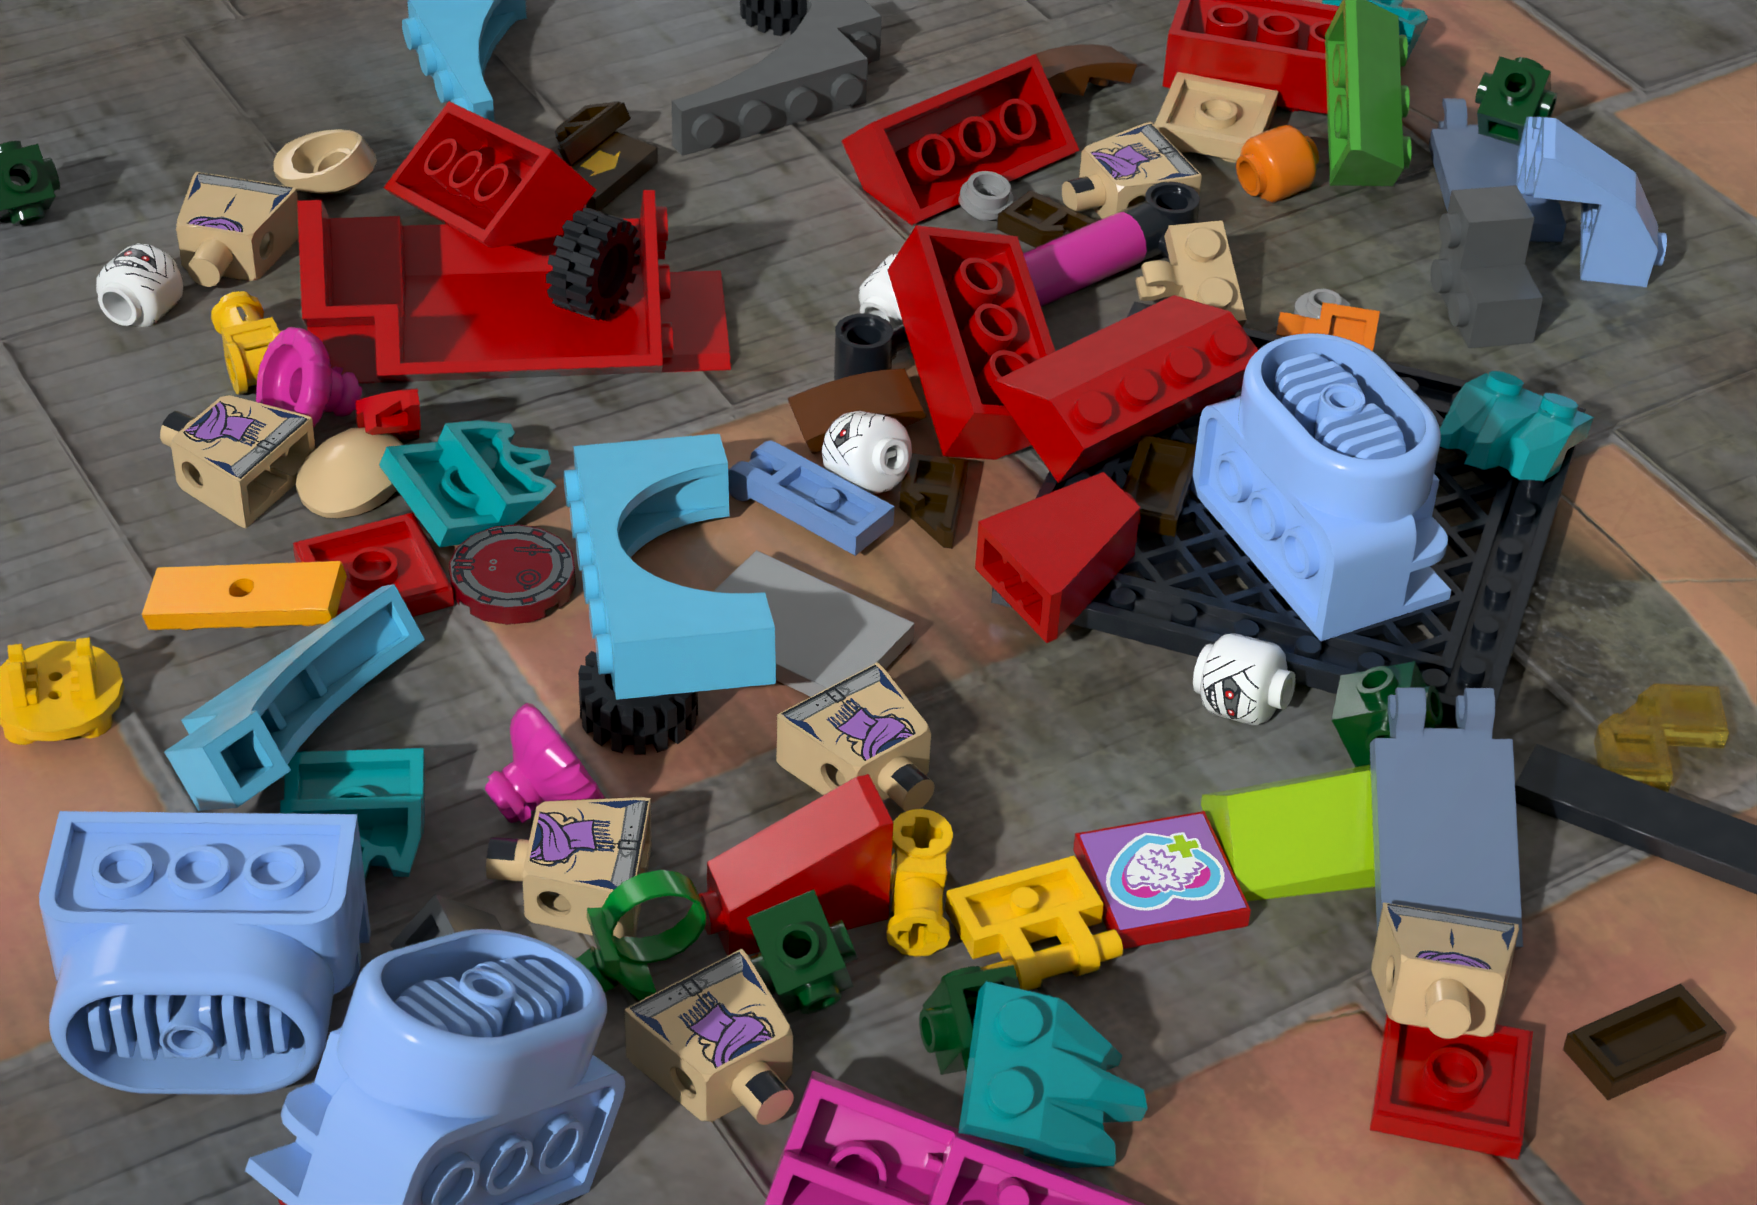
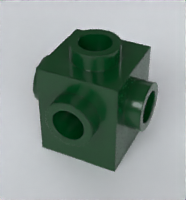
[1475,56,1557,146]
[0,141,60,226]
[1331,661,1443,767]
[747,890,858,1014]
[919,965,1020,1075]

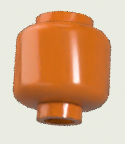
[1236,125,1319,203]

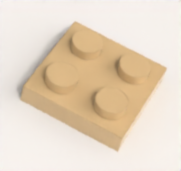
[1154,72,1278,163]

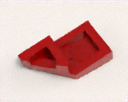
[355,388,421,440]

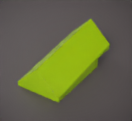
[1201,765,1375,901]

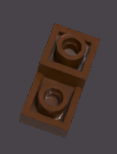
[1036,44,1137,99]
[787,369,926,454]

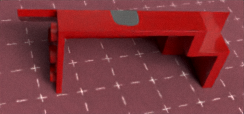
[297,190,731,384]

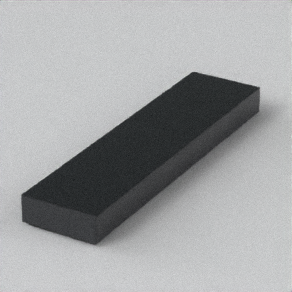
[1515,744,1757,894]

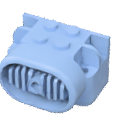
[1191,333,1451,641]
[39,811,371,1095]
[245,929,625,1205]

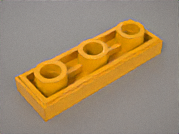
[142,561,347,630]

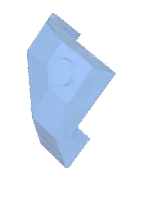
[1516,117,1667,287]

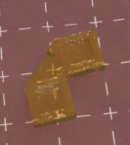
[1594,683,1729,792]

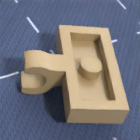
[1135,220,1247,327]

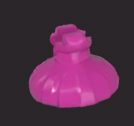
[256,327,362,428]
[485,703,606,823]

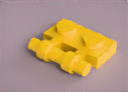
[945,855,1123,991]

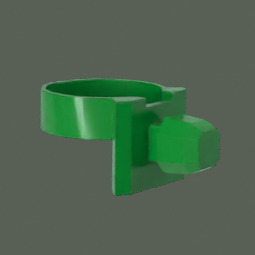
[576,870,706,1001]

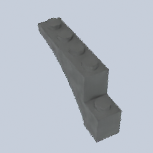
[672,0,882,156]

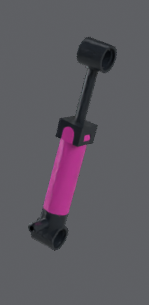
[834,182,1200,380]

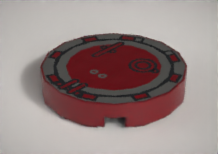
[449,524,576,625]

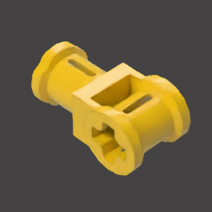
[211,291,282,395]
[886,809,953,957]

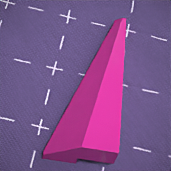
[764,1071,1146,1205]

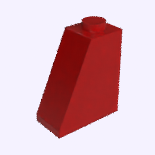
[975,472,1140,643]
[699,774,894,956]

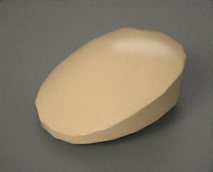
[273,129,377,195]
[295,428,403,518]

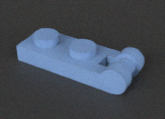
[728,440,895,556]

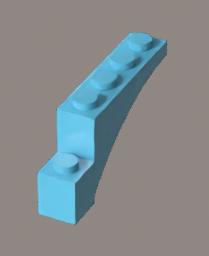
[402,0,526,122]
[164,584,425,811]

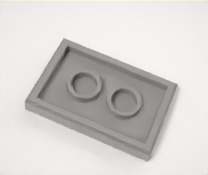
[713,550,915,697]

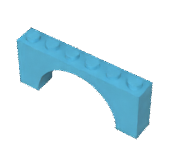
[564,434,776,700]

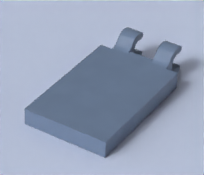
[1429,98,1566,242]
[1370,688,1523,950]

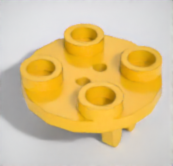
[0,637,125,745]

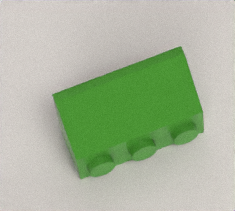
[1325,0,1412,186]

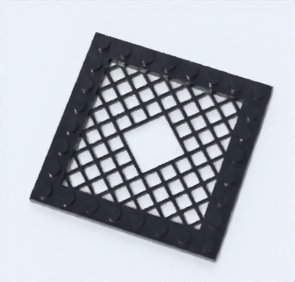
[991,301,1586,727]

